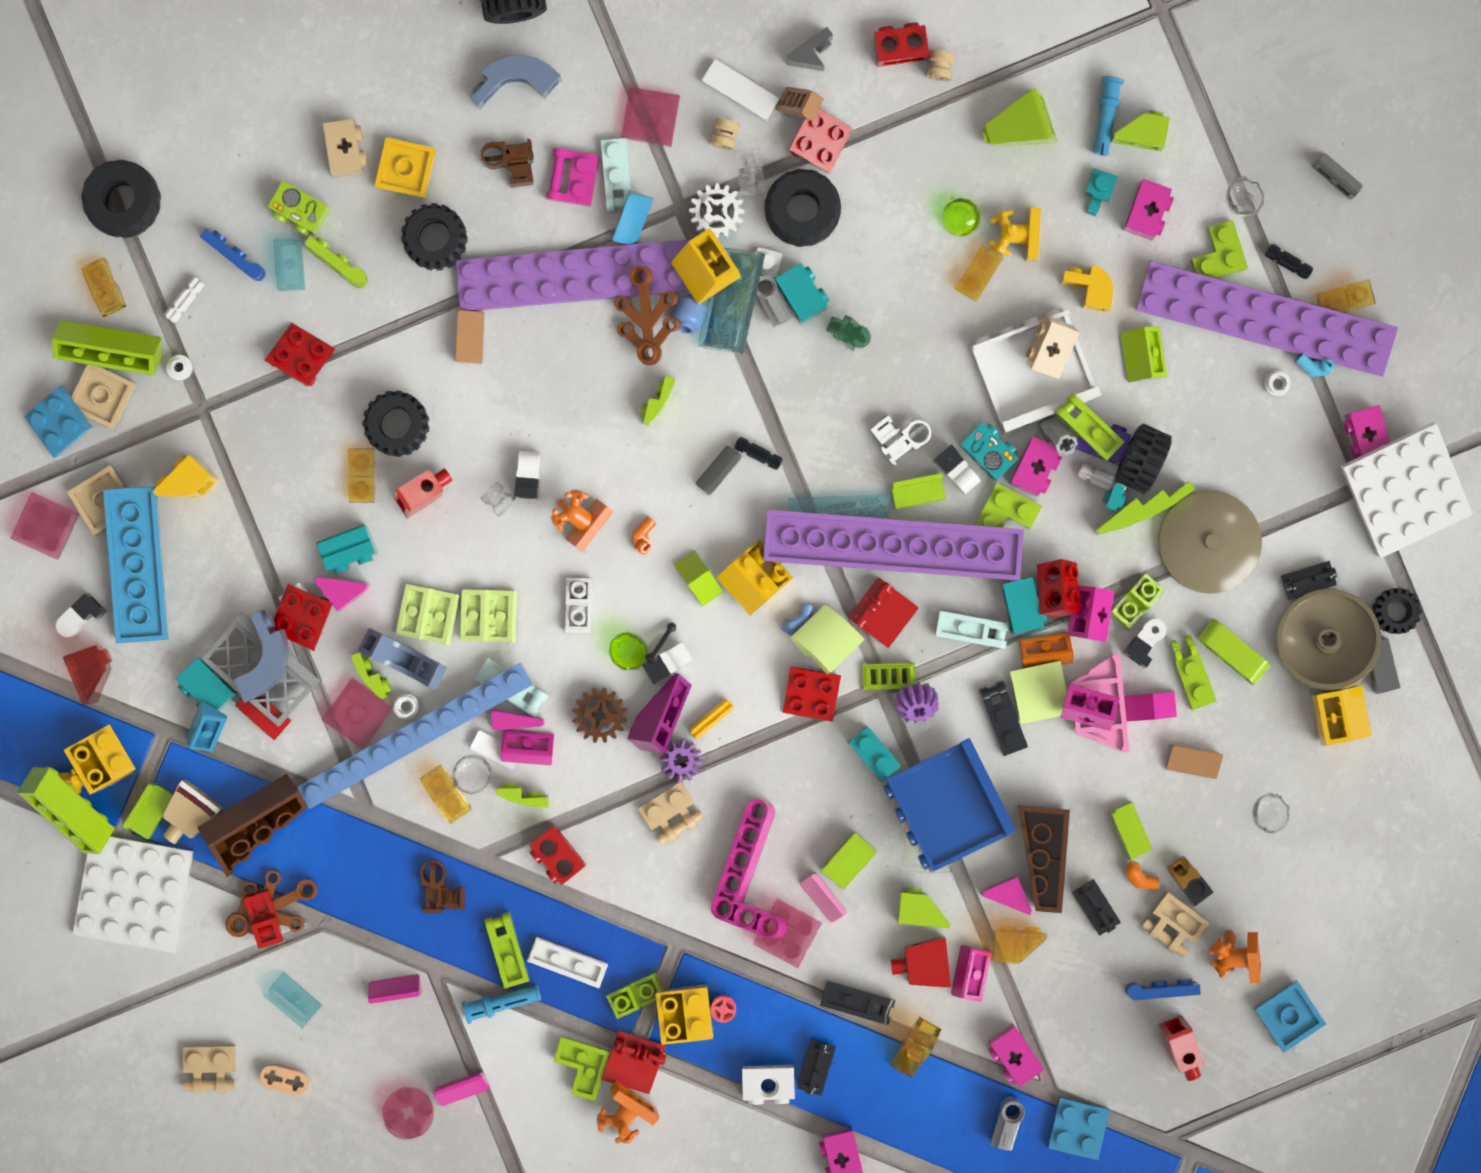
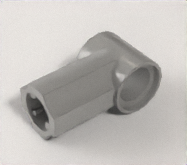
[755,275,793,327]
[1038,415,1078,455]
[990,1096,1025,1151]

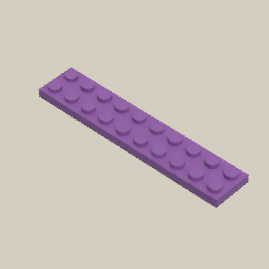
[456,239,692,311]
[1136,260,1398,377]
[764,510,1024,581]

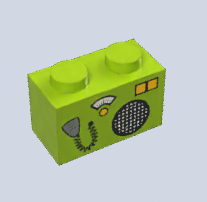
[268,181,330,236]

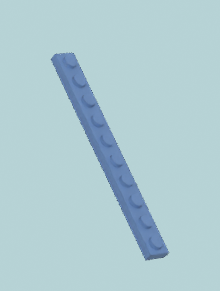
[297,662,534,809]

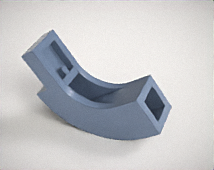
[471,55,562,109]
[233,610,289,703]
[358,628,447,690]

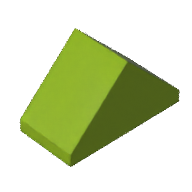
[674,550,723,606]

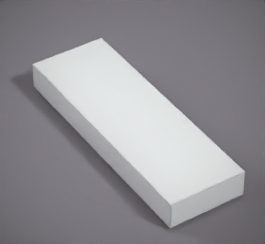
[701,59,780,122]
[527,937,609,988]

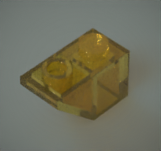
[992,925,1047,964]
[890,1016,942,1078]

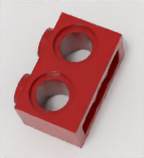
[873,22,929,67]
[1037,559,1080,618]
[529,825,587,885]

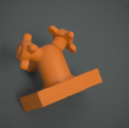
[551,489,614,552]
[1208,930,1261,983]
[596,1081,659,1144]

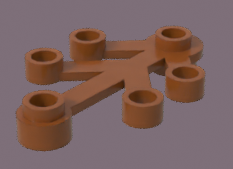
[615,265,680,365]
[226,870,318,937]

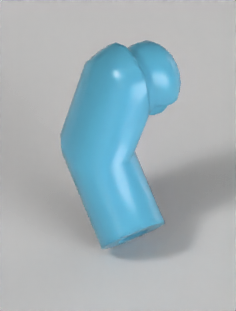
[1294,353,1334,377]

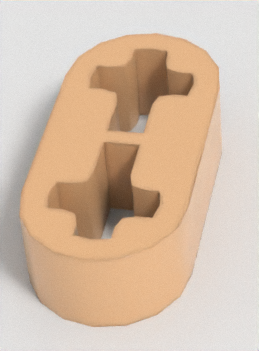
[260,1064,310,1095]

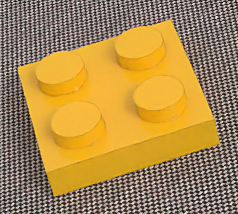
[374,137,436,199]

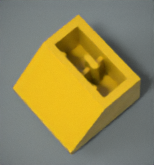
[671,228,741,305]
[152,455,219,498]
[716,540,793,616]
[1311,685,1372,746]
[63,724,135,795]
[656,984,713,1045]

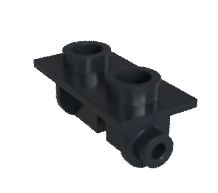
[1281,560,1337,600]
[1072,879,1121,936]
[797,1039,836,1096]

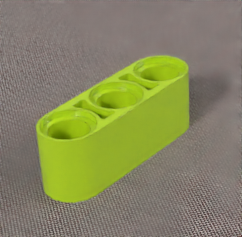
[1197,618,1270,685]

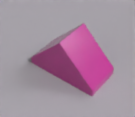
[315,577,370,611]
[1124,691,1177,722]
[980,876,1032,915]

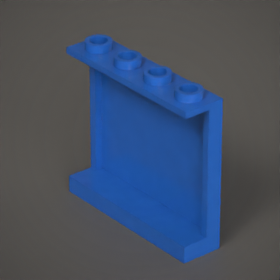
[883,738,1016,873]

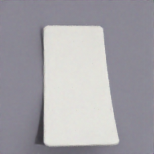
[470,731,516,770]

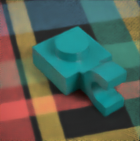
[1084,168,1118,217]
[1102,483,1127,512]

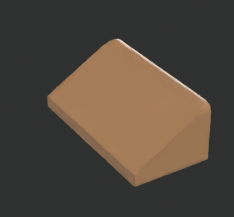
[455,310,484,364]
[1166,744,1223,779]

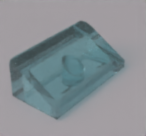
[273,238,306,292]
[264,972,322,1028]

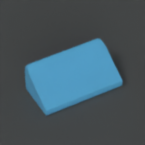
[612,190,653,245]
[187,702,227,752]

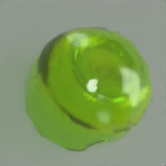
[941,198,982,237]
[609,632,648,670]

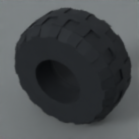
[81,160,161,238]
[764,169,841,247]

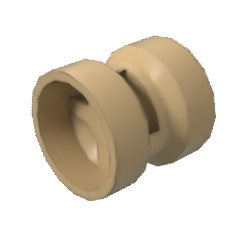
[926,50,955,81]
[709,118,740,150]

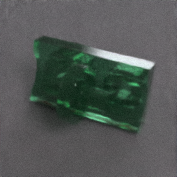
[826,315,871,351]

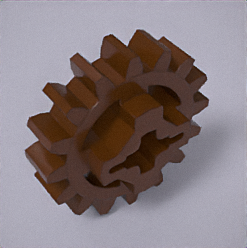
[572,688,627,743]

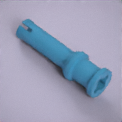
[1093,76,1124,156]
[462,984,541,1024]

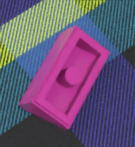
[501,730,554,765]
[951,945,992,1002]
[368,974,422,1004]
[433,1071,489,1106]

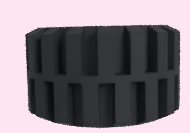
[481,0,547,24]
[401,203,468,271]
[362,390,430,457]
[1116,423,1172,494]

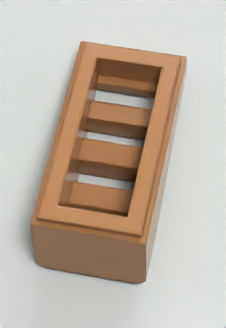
[776,87,824,122]

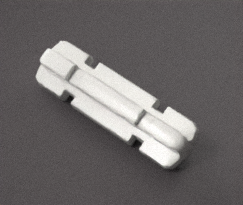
[164,277,204,323]
[1077,464,1127,493]

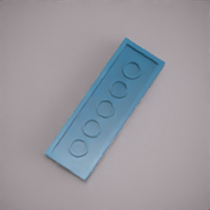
[103,486,169,643]

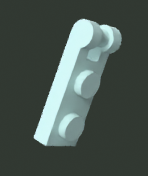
[601,138,631,212]
[935,611,1010,649]
[475,657,549,717]

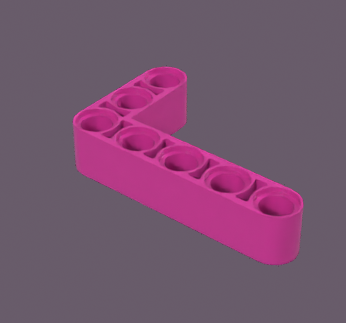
[711,799,787,939]

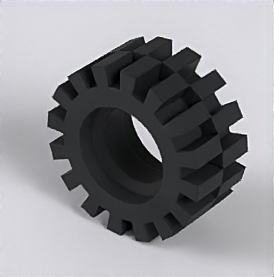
[1372,588,1422,634]

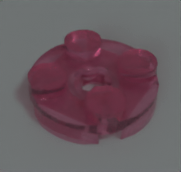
[382,1087,434,1140]

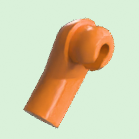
[632,516,656,555]
[1125,861,1159,890]

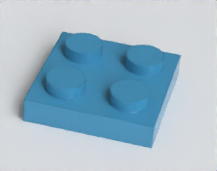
[24,386,92,458]
[1254,980,1326,1053]
[1047,1097,1110,1160]

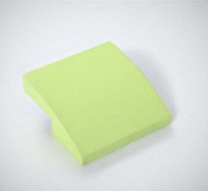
[395,584,460,645]
[460,590,517,642]
[790,604,864,674]
[1010,661,1067,725]

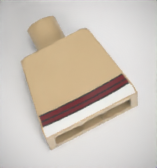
[162,779,225,844]

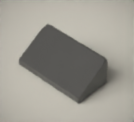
[1313,153,1363,199]
[696,446,742,495]
[1370,638,1401,694]

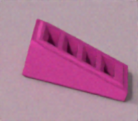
[491,710,545,731]

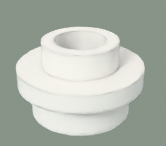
[166,355,193,381]
[1264,371,1291,396]
[393,694,419,719]

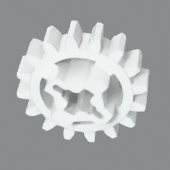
[689,183,745,239]

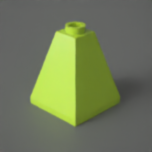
[982,88,1058,146]

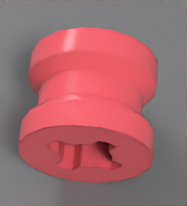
[711,995,736,1022]

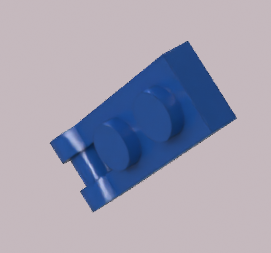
[200,229,266,281]
[1125,978,1201,1000]

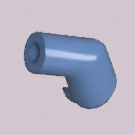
[781,603,814,635]

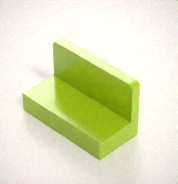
[1120,326,1167,382]
[890,473,946,510]
[122,782,174,840]
[1108,802,1153,861]
[820,831,876,889]

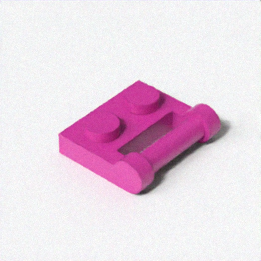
[546,148,599,207]

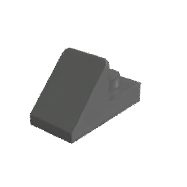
[786,27,833,71]

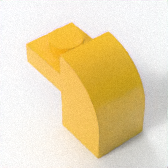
[1061,265,1113,312]

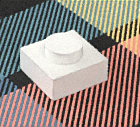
[756,247,783,279]

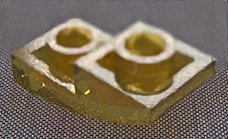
[955,244,1004,302]
[81,257,126,317]
[1316,279,1376,313]
[348,448,375,503]
[420,764,471,824]

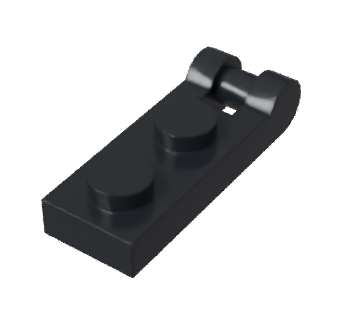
[979,680,1028,756]
[820,980,896,1025]

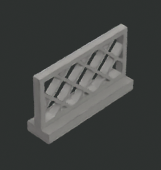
[201,612,321,727]

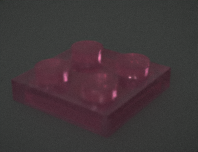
[621,87,680,147]
[10,492,80,560]
[321,678,393,750]
[753,898,822,968]

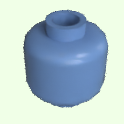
[670,294,707,334]

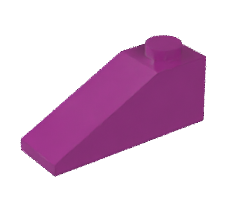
[627,673,692,754]

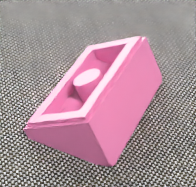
[800,872,847,923]

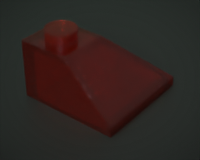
[63,645,112,705]

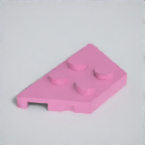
[1070,654,1130,752]

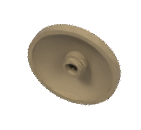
[1158,491,1262,594]
[1277,589,1381,691]

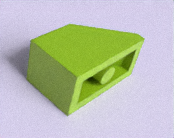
[1111,110,1170,152]
[897,887,950,929]

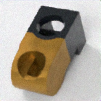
[1167,856,1214,907]

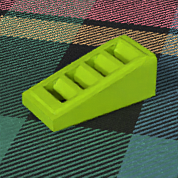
[862,663,915,690]

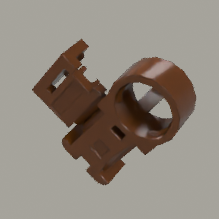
[481,138,534,188]
[420,859,466,913]

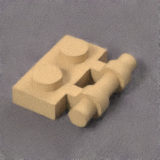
[638,782,704,846]
[1141,892,1209,957]
[183,1045,236,1093]

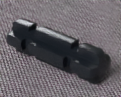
[1265,244,1313,279]
[734,437,783,470]

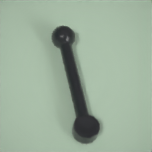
[646,622,677,663]

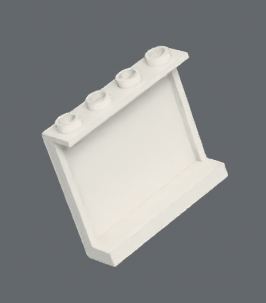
[971,308,1102,434]

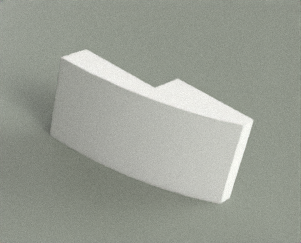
[565,578,592,633]

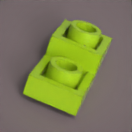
[640,375,675,426]
[1111,573,1164,630]
[351,653,391,699]
[496,782,549,808]
[606,972,665,1019]

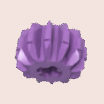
[895,682,939,723]
[659,739,703,782]

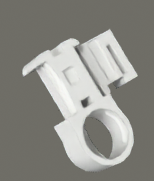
[870,415,931,465]

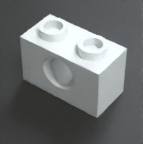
[742,1065,795,1105]

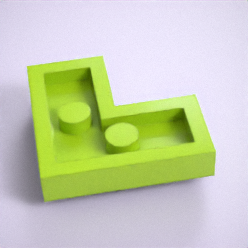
[1191,220,1248,278]
[975,483,1042,529]
[553,1036,610,1101]

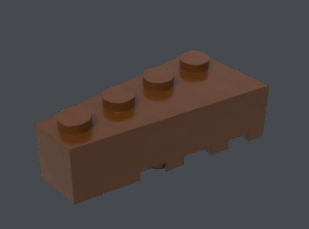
[197,773,307,877]
[1018,805,1070,913]

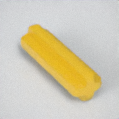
[689,699,734,739]

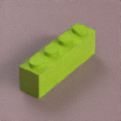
[52,320,162,376]
[17,766,115,854]

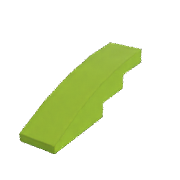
[1094,481,1195,535]

